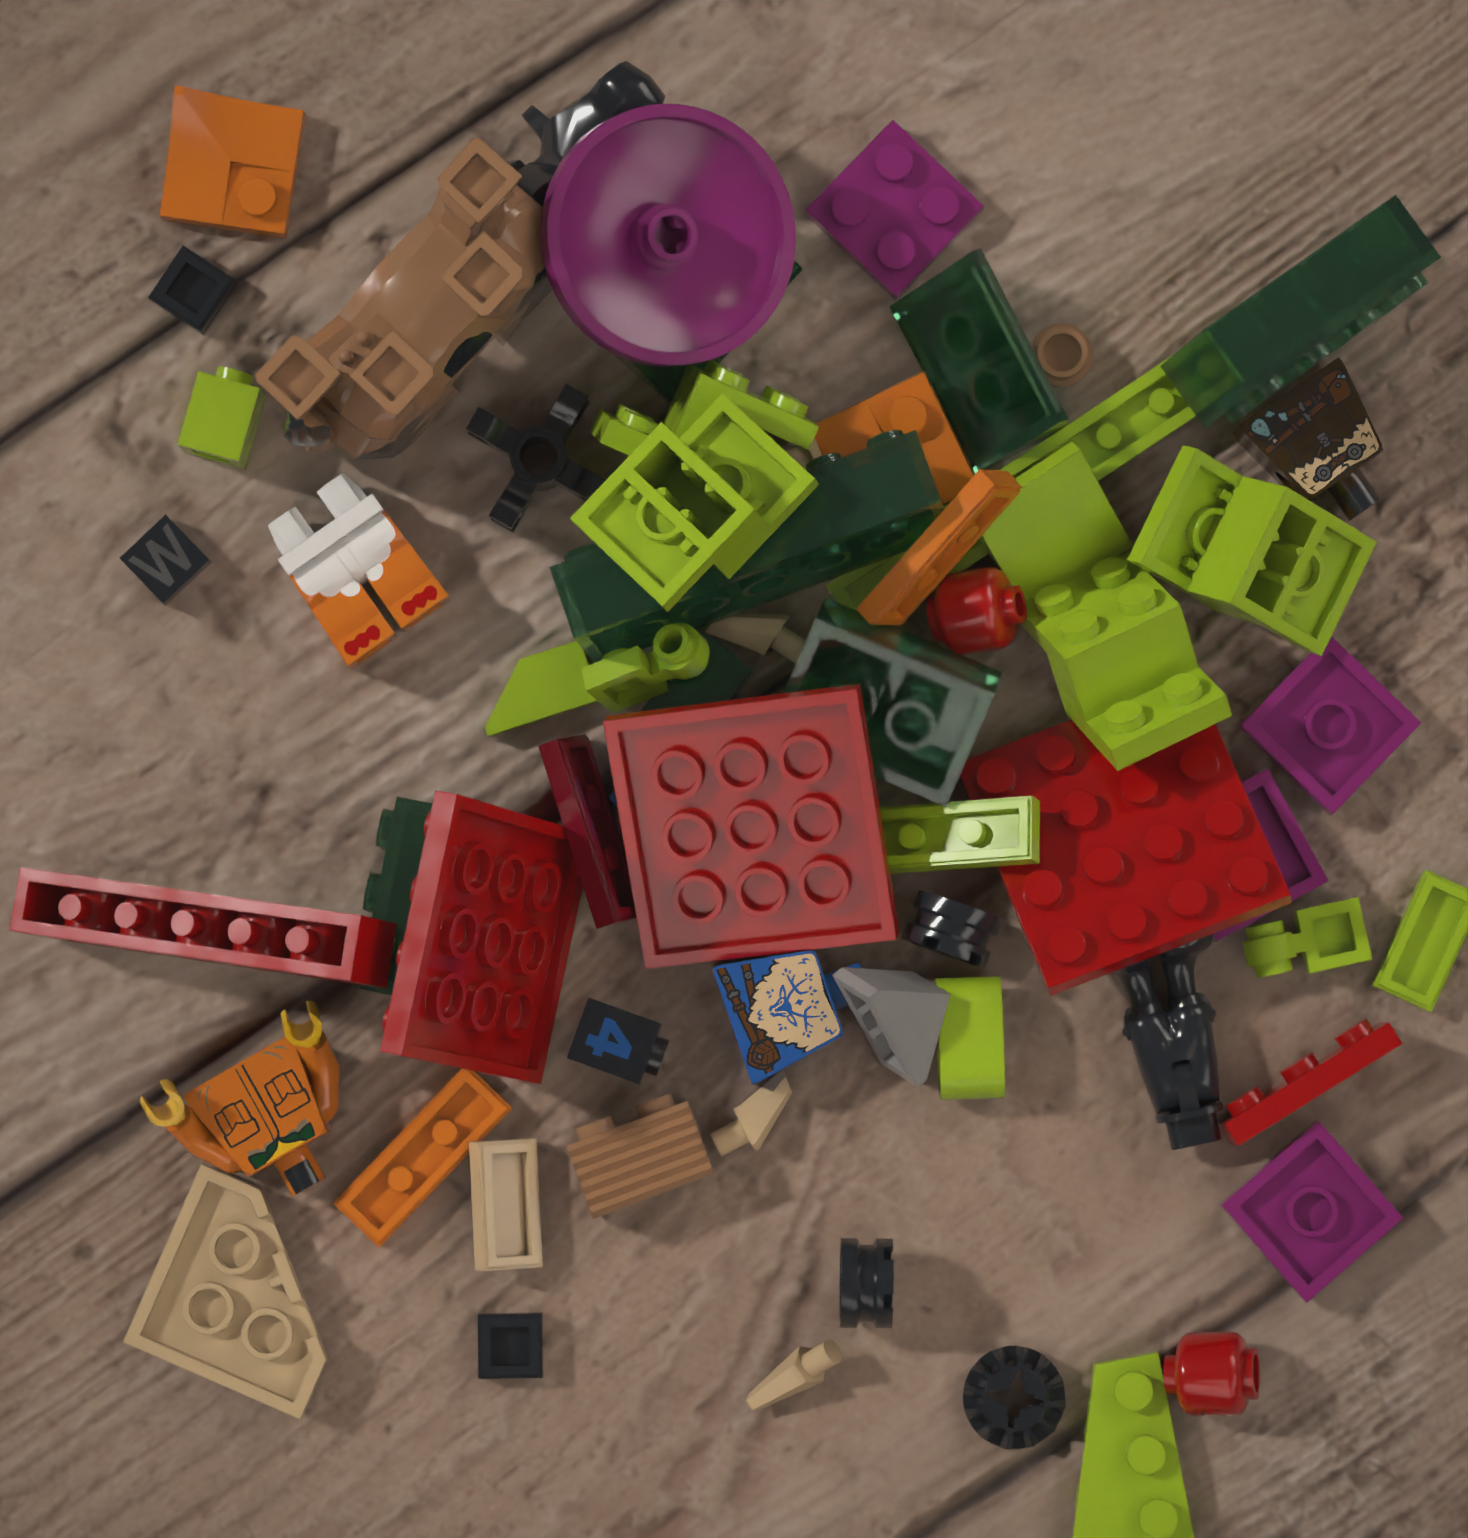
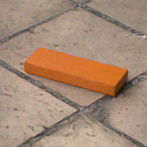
[856,469,1022,625]
[333,1068,513,1248]

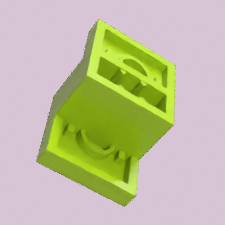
[589,360,819,456]
[570,393,819,612]
[1127,445,1377,656]
[1021,552,1232,771]

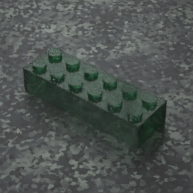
[549,430,946,663]

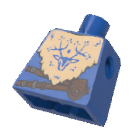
[712,950,861,1084]

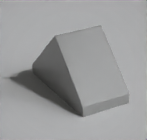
[832,967,950,1087]

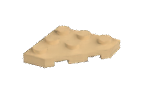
[123,1164,328,1419]

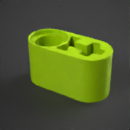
[935,976,1005,1100]

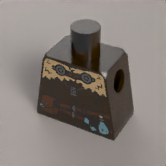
[1233,357,1384,521]

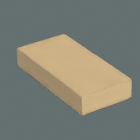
[469,1139,543,1271]

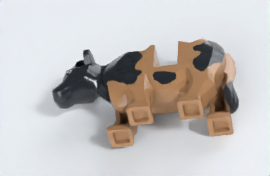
[255,61,665,459]

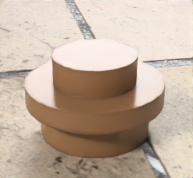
[1029,323,1093,388]

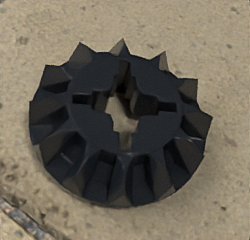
[963,1346,1066,1449]

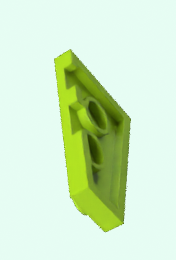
[1072,1351,1194,1538]

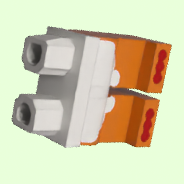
[268,473,451,670]

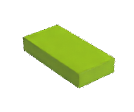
[1370,870,1468,1013]

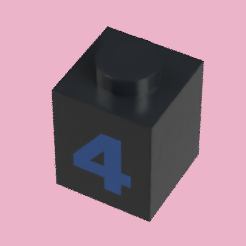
[567,997,670,1084]

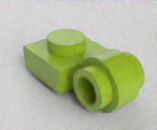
[581,623,710,714]
[1241,897,1373,978]

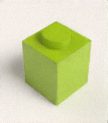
[177,366,266,470]

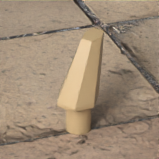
[705,613,810,664]
[710,1069,792,1156]
[746,1340,842,1411]

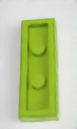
[880,796,1040,874]

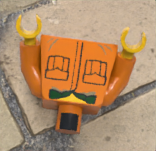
[140,1001,341,1197]

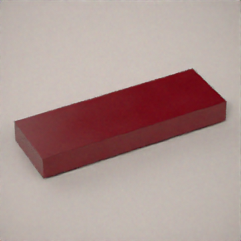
[538,734,636,929]

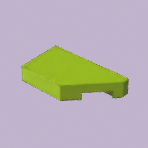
[485,640,598,737]

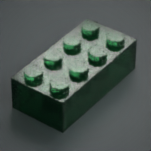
[1160,195,1441,428]

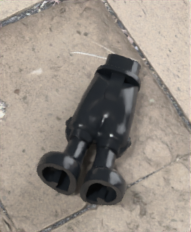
[1113,934,1223,1150]

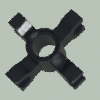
[466,383,606,533]

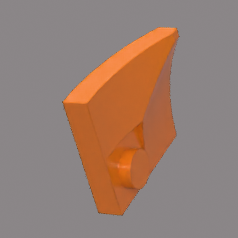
[159,85,306,238]
[815,370,975,545]

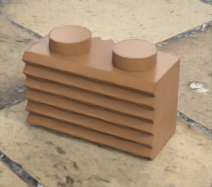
[566,1093,715,1219]

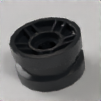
[901,890,1002,968]
[839,1238,894,1328]

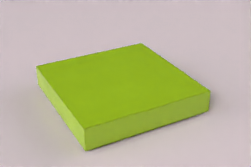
[980,442,1133,601]

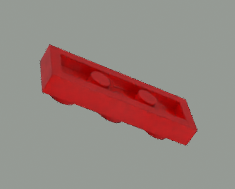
[1218,1018,1402,1146]

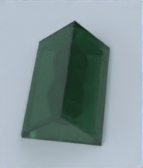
[889,248,1069,474]

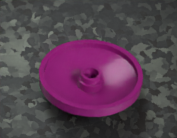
[540,104,796,367]

